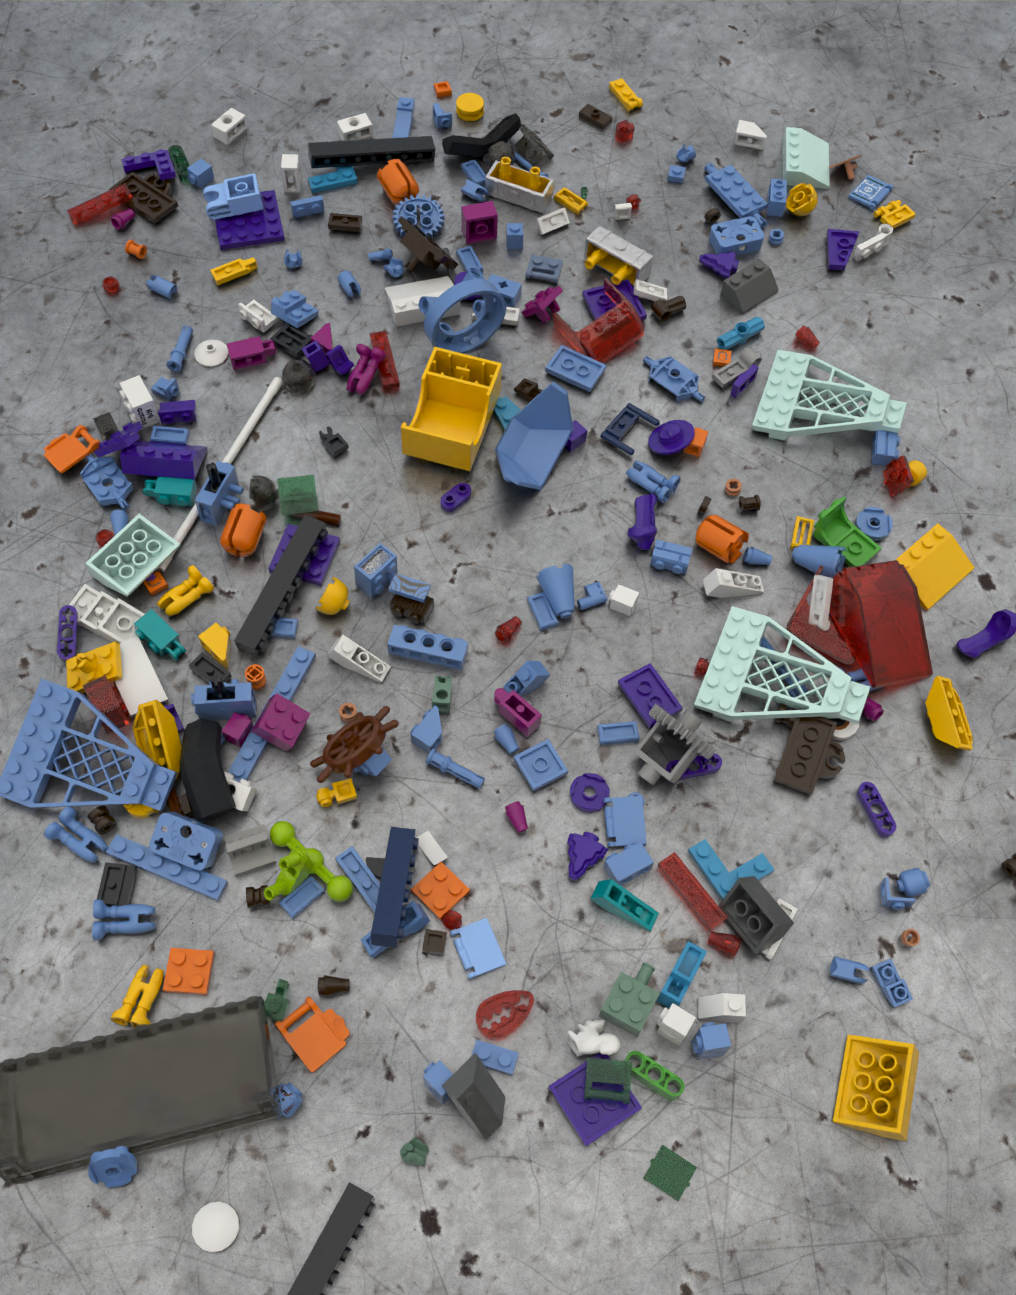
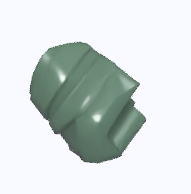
[400,1137,429,1167]

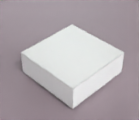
[614,203,632,220]

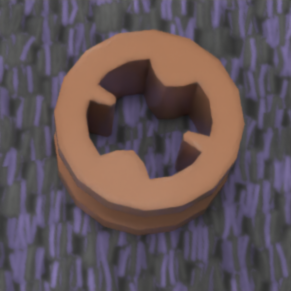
[725,479,742,496]
[339,703,357,723]

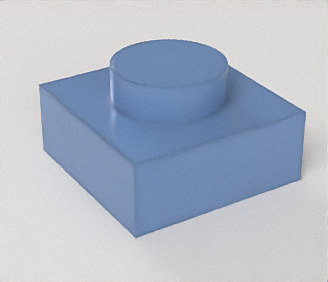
[667,165,686,183]

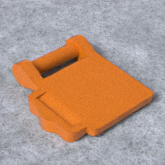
[44,425,101,474]
[274,996,350,1073]

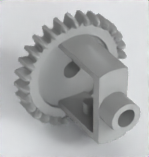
[634,704,717,785]

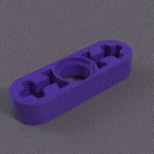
[57,605,78,662]
[666,753,722,781]
[857,782,897,838]

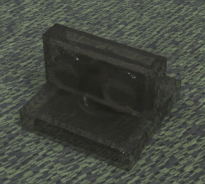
[514,124,555,167]

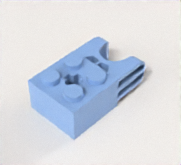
[203,173,263,219]

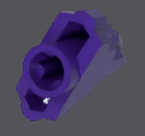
[699,252,739,279]
[567,832,608,881]

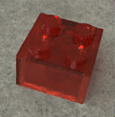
[83,675,130,734]

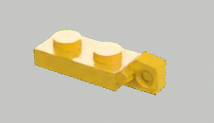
[210,257,258,285]

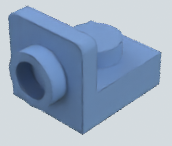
[433,103,452,129]
[151,377,179,401]

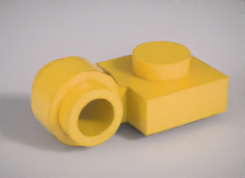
[316,778,357,808]

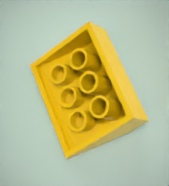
[885,523,975,611]
[833,1034,919,1142]

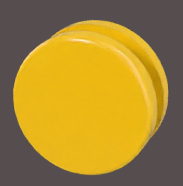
[456,93,484,122]

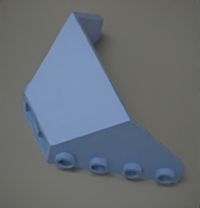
[495,382,573,490]

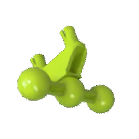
[264,821,353,902]

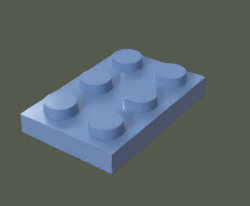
[545,345,606,392]

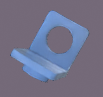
[880,877,915,910]

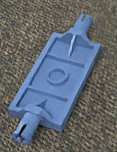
[704,163,768,229]

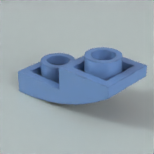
[870,959,913,1008]

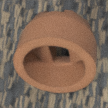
[900,929,920,947]

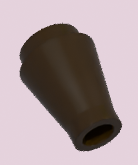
[318,975,350,997]

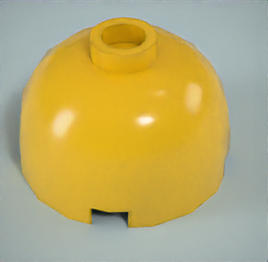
[785,183,818,217]
[315,576,350,615]

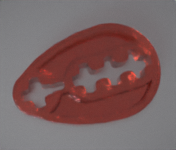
[476,990,534,1041]

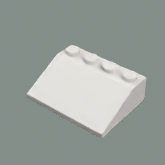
[384,276,460,327]

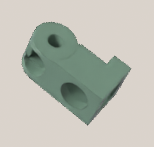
[432,676,452,714]

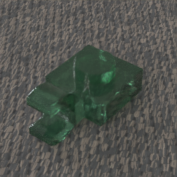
[261,979,290,1022]

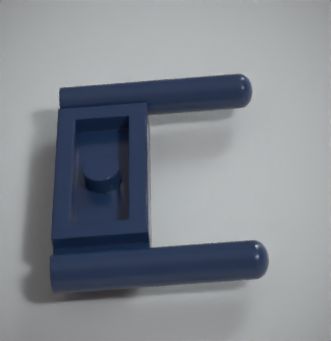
[600,403,660,455]

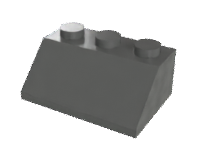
[720,259,779,314]
[717,876,794,955]
[442,1053,505,1140]

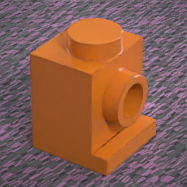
[683,427,709,458]

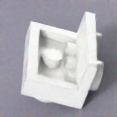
[238,300,278,332]

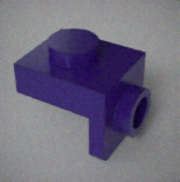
[326,345,355,375]

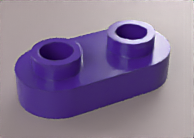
[440,483,472,512]

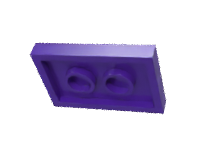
[618,663,683,729]

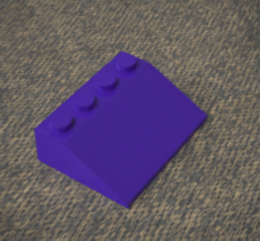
[120,441,207,479]

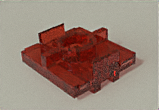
[883,456,914,497]

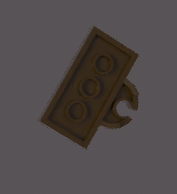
[109,172,178,224]
[773,709,845,795]

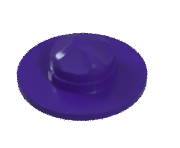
[648,420,695,455]

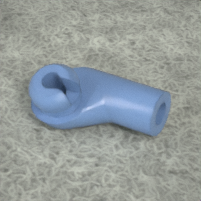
[368,248,393,261]

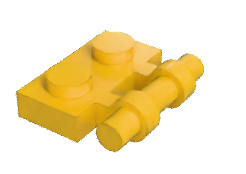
[873,200,916,229]

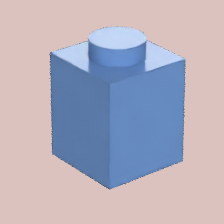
[187,159,214,188]
[506,223,524,249]

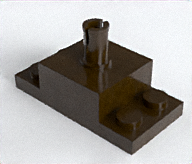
[398,216,458,272]

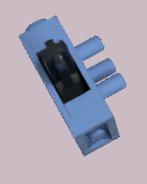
[195,461,244,526]
[191,676,257,721]

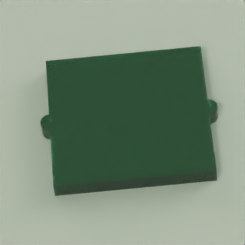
[643,1144,697,1201]

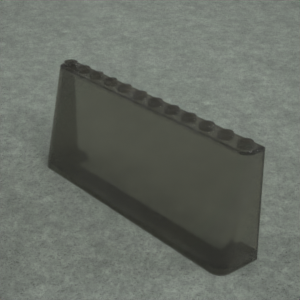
[0,996,282,1185]

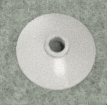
[194,340,229,367]

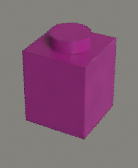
[221,712,253,748]

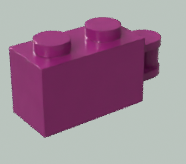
[226,336,277,370]
[494,688,542,738]

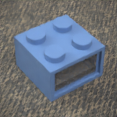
[354,543,398,598]

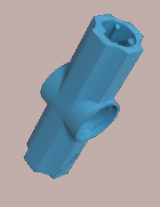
[716,317,765,350]

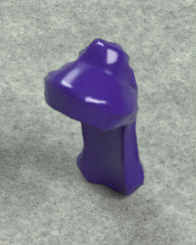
[627,493,658,550]
[956,609,1016,658]

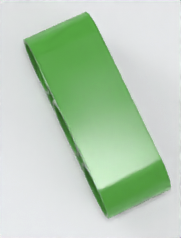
[623,1051,685,1101]

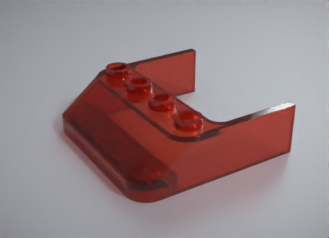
[553,278,645,363]
[786,565,889,665]

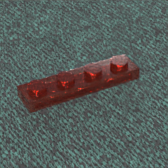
[67,183,133,225]
[369,330,400,390]
[658,852,728,932]

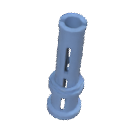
[166,325,193,372]
[425,748,485,789]

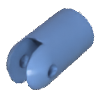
[461,179,489,202]
[338,270,361,298]
[146,275,177,299]
[830,956,870,984]

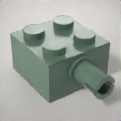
[599,962,660,1038]

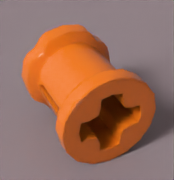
[125,240,147,259]

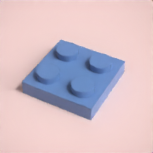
[513,739,568,792]

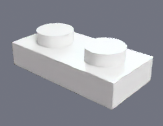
[535,207,570,235]
[634,279,667,302]

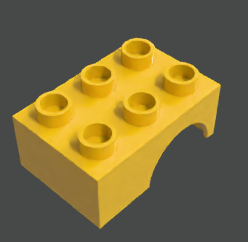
[401,347,502,471]

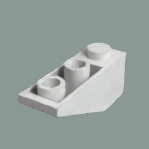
[703,568,764,598]
[327,635,391,683]

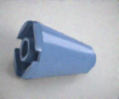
[792,545,846,583]
[536,564,575,619]

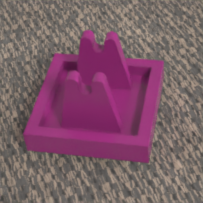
[521,286,563,323]

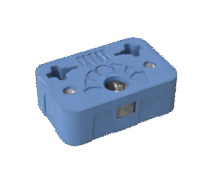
[709,216,764,256]
[149,812,223,871]

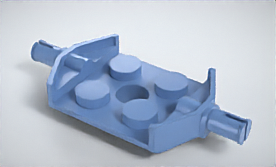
[643,356,706,402]
[80,453,133,511]

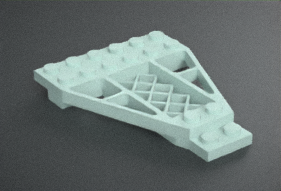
[752,350,907,441]
[694,606,870,724]

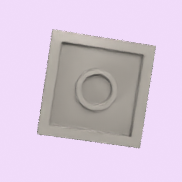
[224,824,276,877]

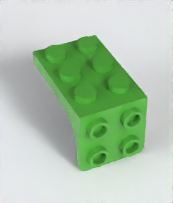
[812,496,882,572]

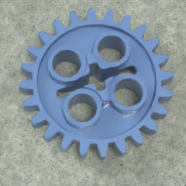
[392,194,445,239]

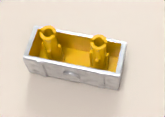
[485,157,554,213]
[584,226,654,287]

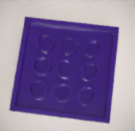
[215,190,285,250]

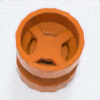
[245,664,267,690]

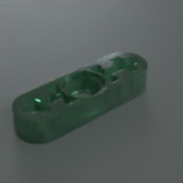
[168,145,190,182]

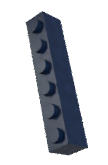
[371,827,419,948]

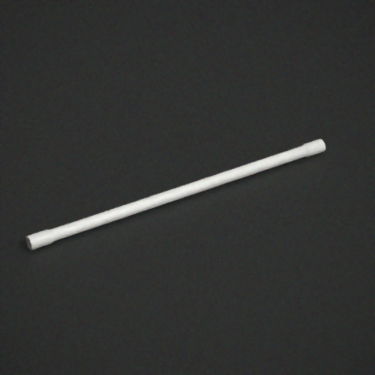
[156,377,283,573]

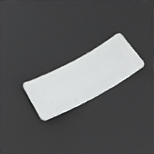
[416,831,448,865]

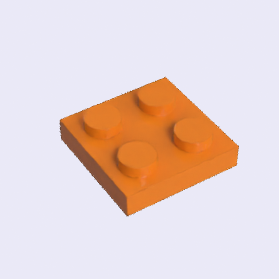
[411,862,470,921]
[163,948,215,996]

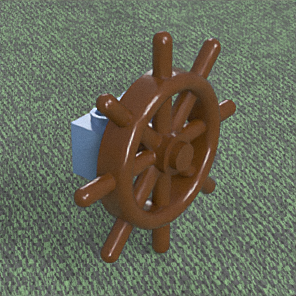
[310,706,399,783]

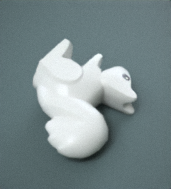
[567,1020,621,1057]

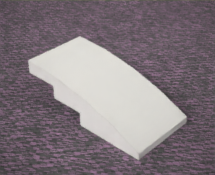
[63,584,144,643]
[115,636,169,717]

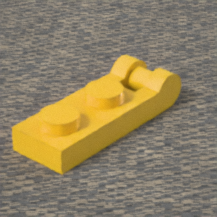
[609,78,643,111]

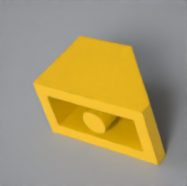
[198,623,231,669]

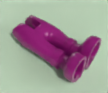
[346,344,386,395]

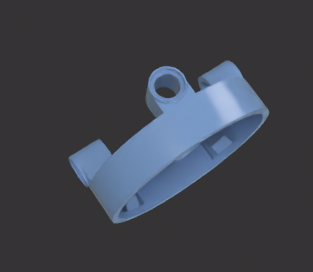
[419,267,506,354]

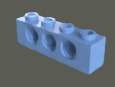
[387,625,468,670]

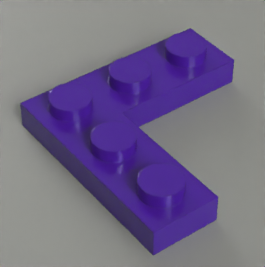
[121,149,176,180]
[94,421,143,458]

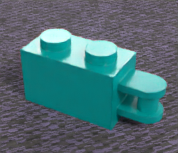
[142,476,197,506]
[134,609,186,661]

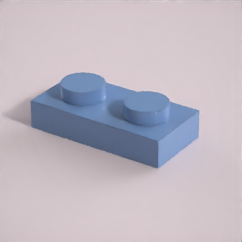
[290,195,324,218]
[472,1040,519,1076]

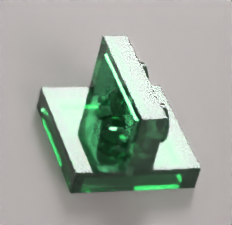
[277,475,319,516]

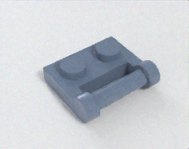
[525,255,563,284]

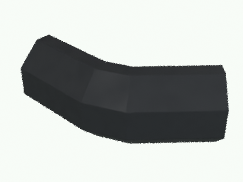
[442,113,522,157]
[180,718,236,822]

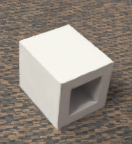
[608,584,639,616]

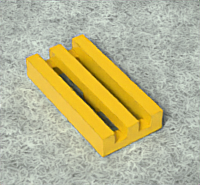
[554,187,588,215]
[790,516,815,549]

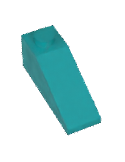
[590,879,659,931]

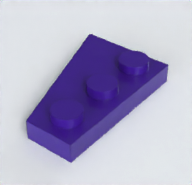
[827,229,860,270]

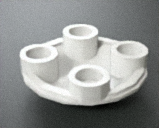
[192,1202,240,1253]

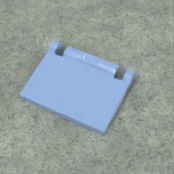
[450,918,506,980]

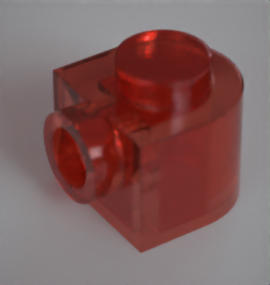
[615,120,635,142]

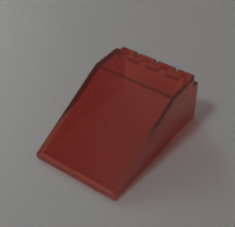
[829,560,933,688]

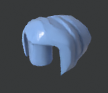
[676,144,696,163]
[284,249,302,269]
[383,257,404,278]

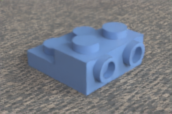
[271,290,319,328]

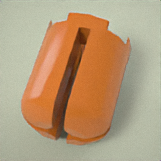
[377,159,419,205]
[220,504,267,557]
[695,515,749,563]

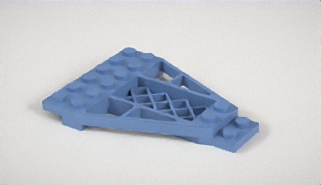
[0,679,178,811]

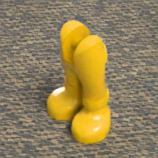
[157,565,214,617]
[110,964,164,1032]

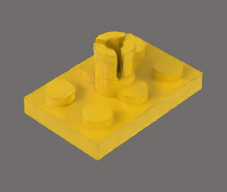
[66,641,122,693]

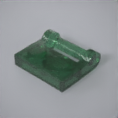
[584,1057,632,1104]

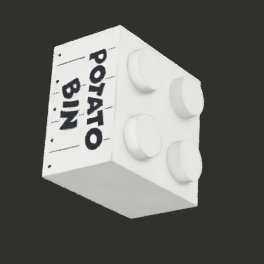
[119,375,160,429]

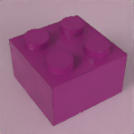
[461,201,498,244]
[251,693,311,752]

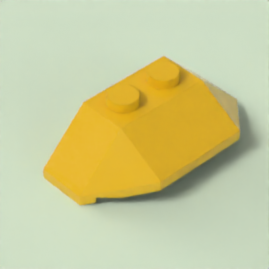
[925,676,973,751]
[132,700,182,779]

